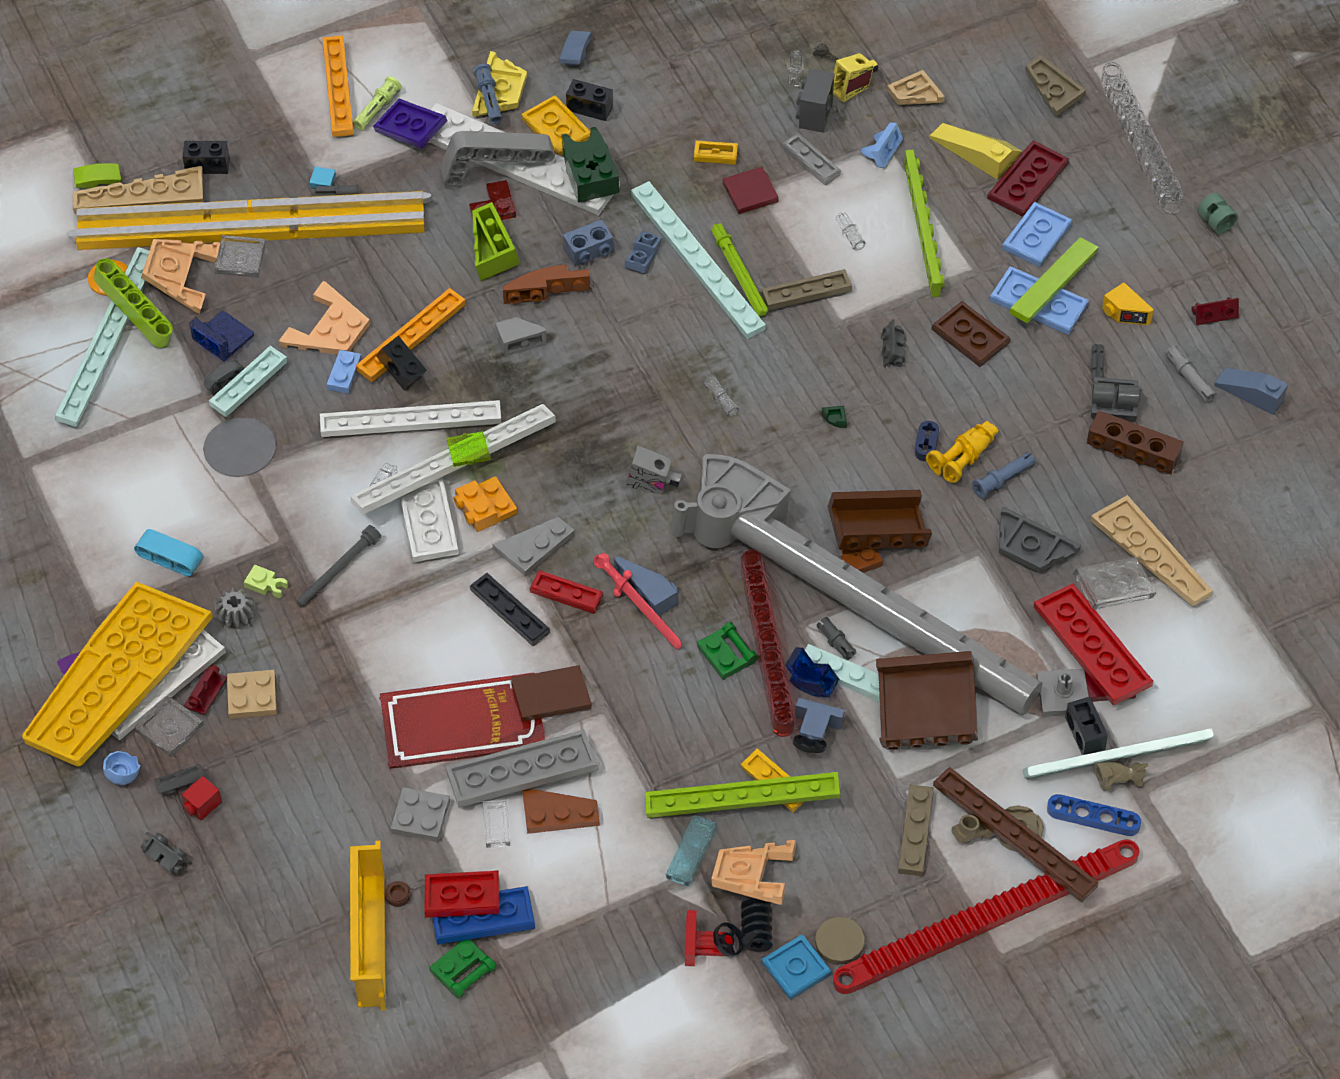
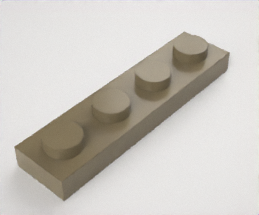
[762,269,852,310]
[898,784,934,876]

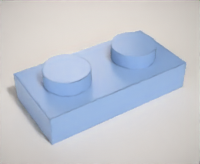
[327,350,362,394]

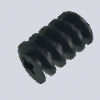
[741,897,773,952]

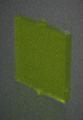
[446,431,491,467]

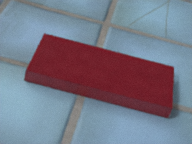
[987,140,1069,217]

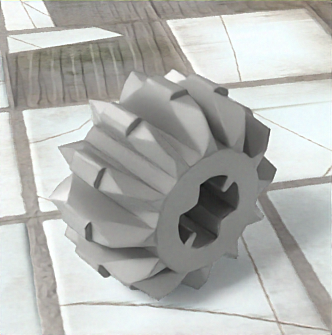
[215,588,255,628]

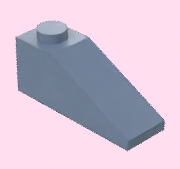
[1214,368,1288,415]
[614,556,678,616]

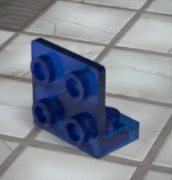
[189,311,254,362]

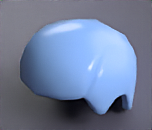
[103,751,141,785]

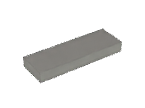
[782,133,841,185]

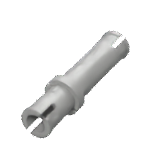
[1165,346,1217,403]

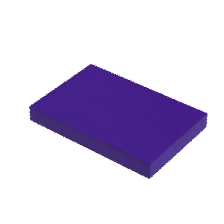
[373,98,448,149]

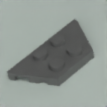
[999,506,1081,573]

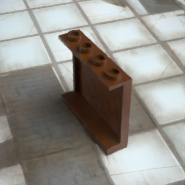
[876,651,978,750]

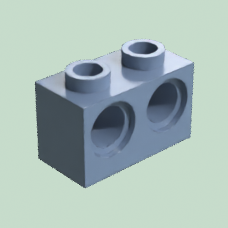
[563,219,614,266]

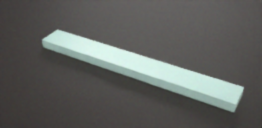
[1023,728,1214,779]

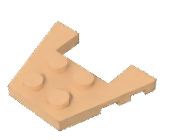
[141,239,221,314]
[279,281,370,355]
[712,840,796,905]

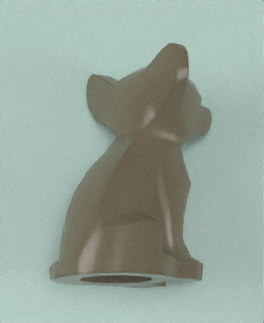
[1094,762,1149,791]

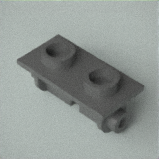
[881,319,905,367]
[141,832,192,875]

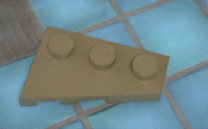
[1026,55,1086,117]

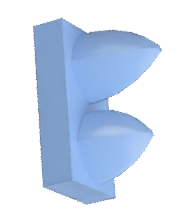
[861,123,903,168]

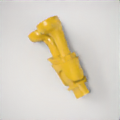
[926,421,999,483]

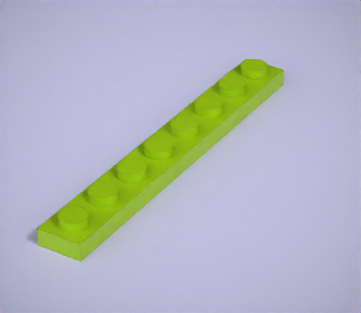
[904,150,945,297]
[645,772,841,818]

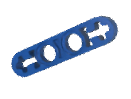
[1047,794,1141,836]

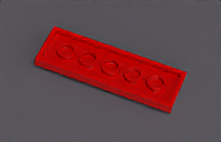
[1034,583,1153,706]

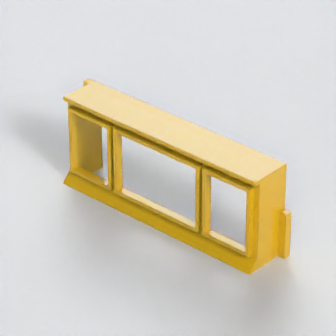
[350,840,386,1011]

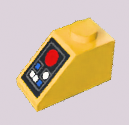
[1102,282,1154,325]

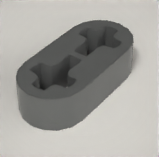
[204,360,244,394]

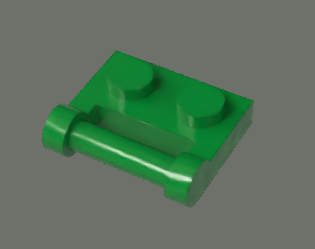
[697,622,758,680]
[429,939,497,999]

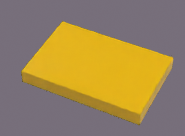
[521,95,590,156]

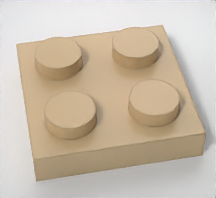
[227,670,277,719]

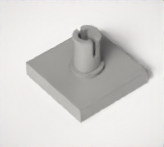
[1036,669,1089,717]

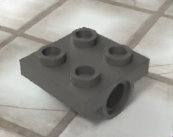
[1091,377,1139,422]

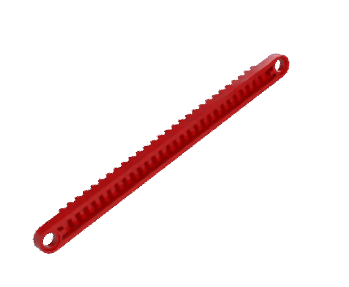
[833,839,1139,994]

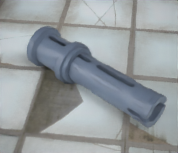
[473,63,503,124]
[972,452,1036,499]

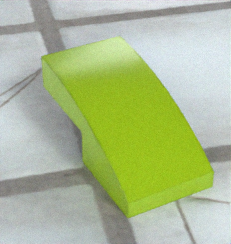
[73,163,121,189]

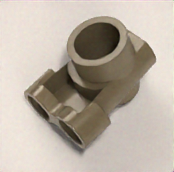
[952,814,995,843]

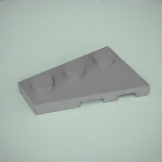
[493,517,575,576]

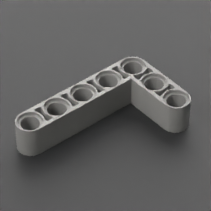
[440,131,555,189]

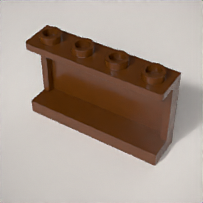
[827,490,932,550]

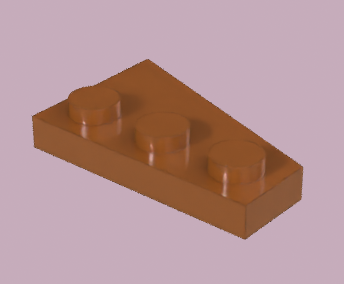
[522,789,600,834]

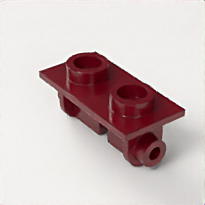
[1192,297,1239,325]
[184,665,227,715]

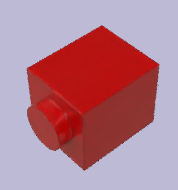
[181,776,222,820]

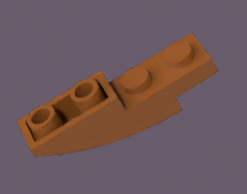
[503,264,590,304]

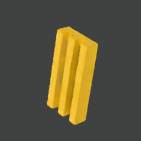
[694,140,738,165]

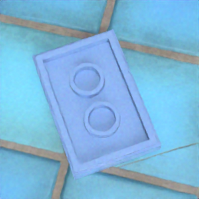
[1002,202,1072,267]

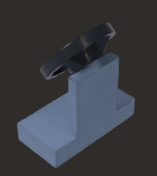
[793,698,845,753]

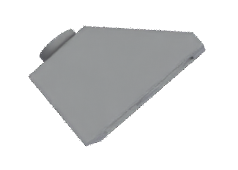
[495,317,547,356]

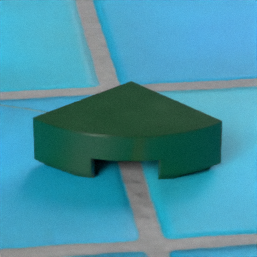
[821,405,847,428]

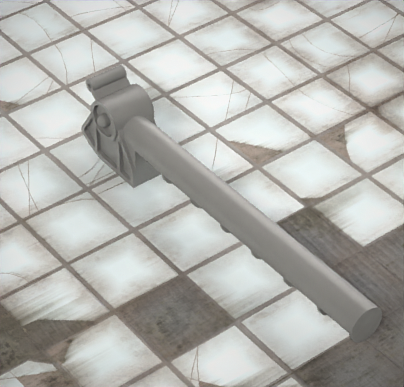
[671,454,1043,715]

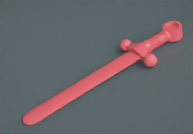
[594,553,682,649]

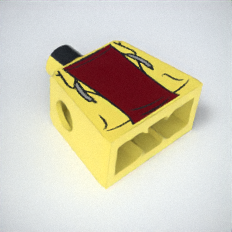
[833,53,878,103]

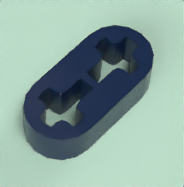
[915,421,939,461]

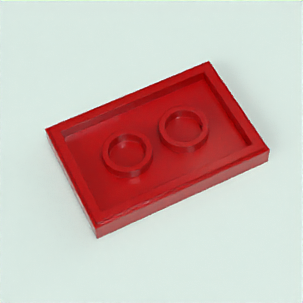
[424,870,499,918]

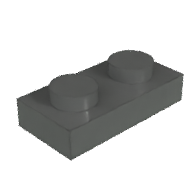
[154,764,206,794]

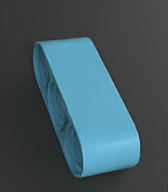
[134,529,203,576]

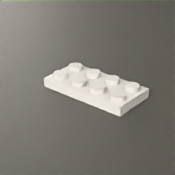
[400,477,459,562]

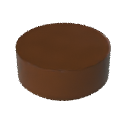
[385,881,410,907]

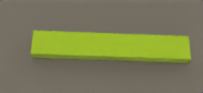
[1009,237,1098,324]

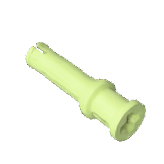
[353,76,402,131]

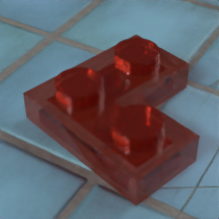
[469,180,516,220]

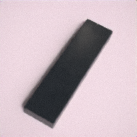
[470,573,550,646]

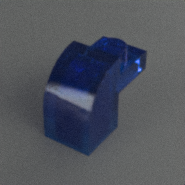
[785,647,840,697]

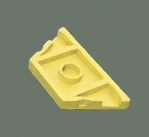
[472,51,527,117]

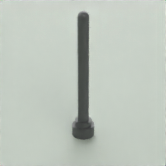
[297,525,382,606]

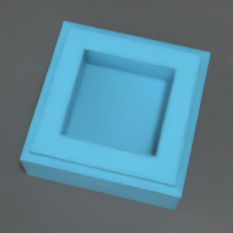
[309,167,336,188]

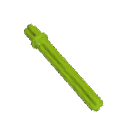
[711,223,769,317]

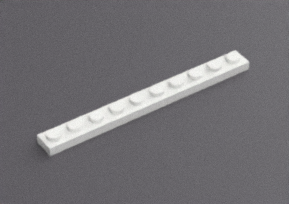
[350,404,556,515]

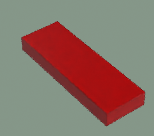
[530,570,603,614]

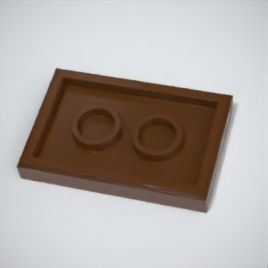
[931,301,1011,367]
[510,665,592,722]

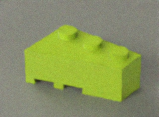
[472,202,520,281]

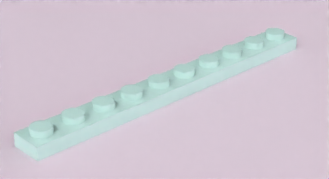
[631,181,766,339]
[55,247,149,427]

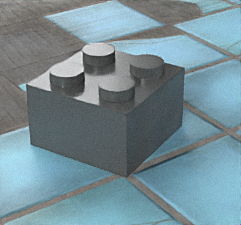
[796,69,835,133]

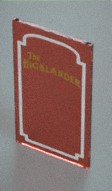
[379,673,545,769]

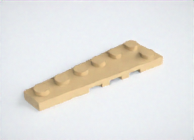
[73,166,204,214]
[1090,495,1213,607]

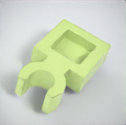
[244,565,288,598]

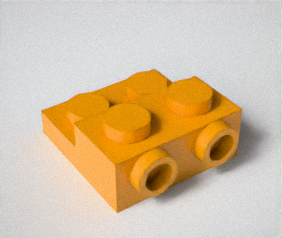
[453,476,518,532]

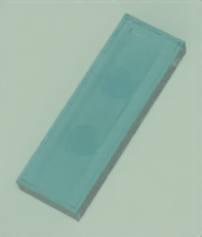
[666,815,716,886]

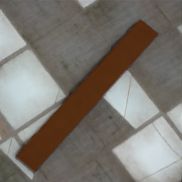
[933,767,1099,902]

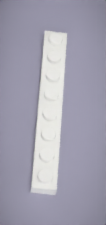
[320,400,501,437]

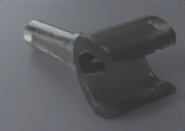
[813,44,839,63]

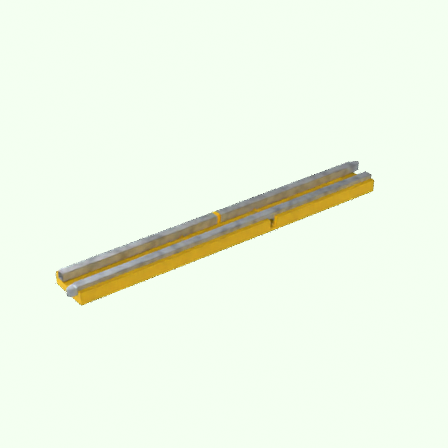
[67,191,432,250]

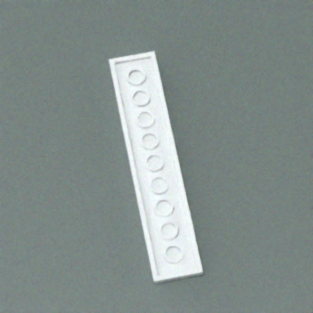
[429,103,620,216]

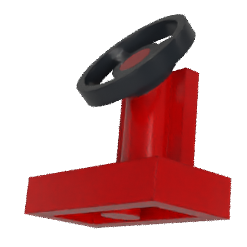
[685,910,743,966]

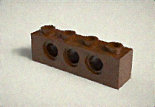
[1087,410,1184,475]

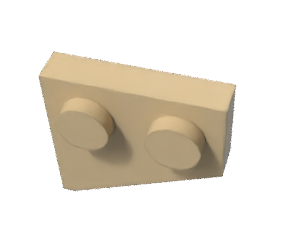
[887,70,945,105]

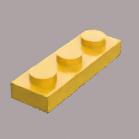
[740,748,804,813]

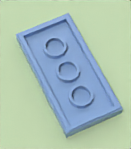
[990,266,1089,335]

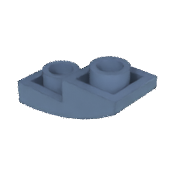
[560,31,592,66]
[625,231,662,274]

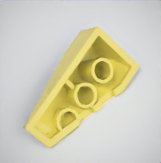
[930,123,1023,180]

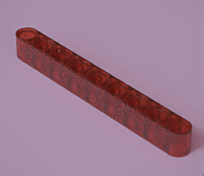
[741,550,794,737]

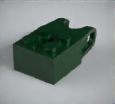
[561,127,619,203]

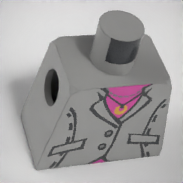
[626,446,682,494]

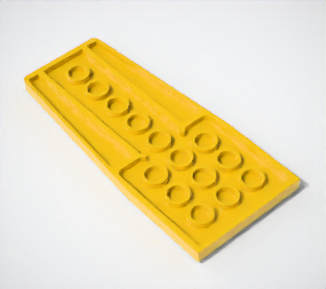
[22,581,213,766]

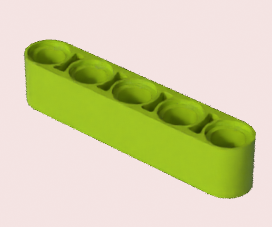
[94,258,173,348]

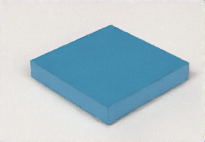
[761,934,831,1000]

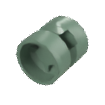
[1197,193,1238,234]

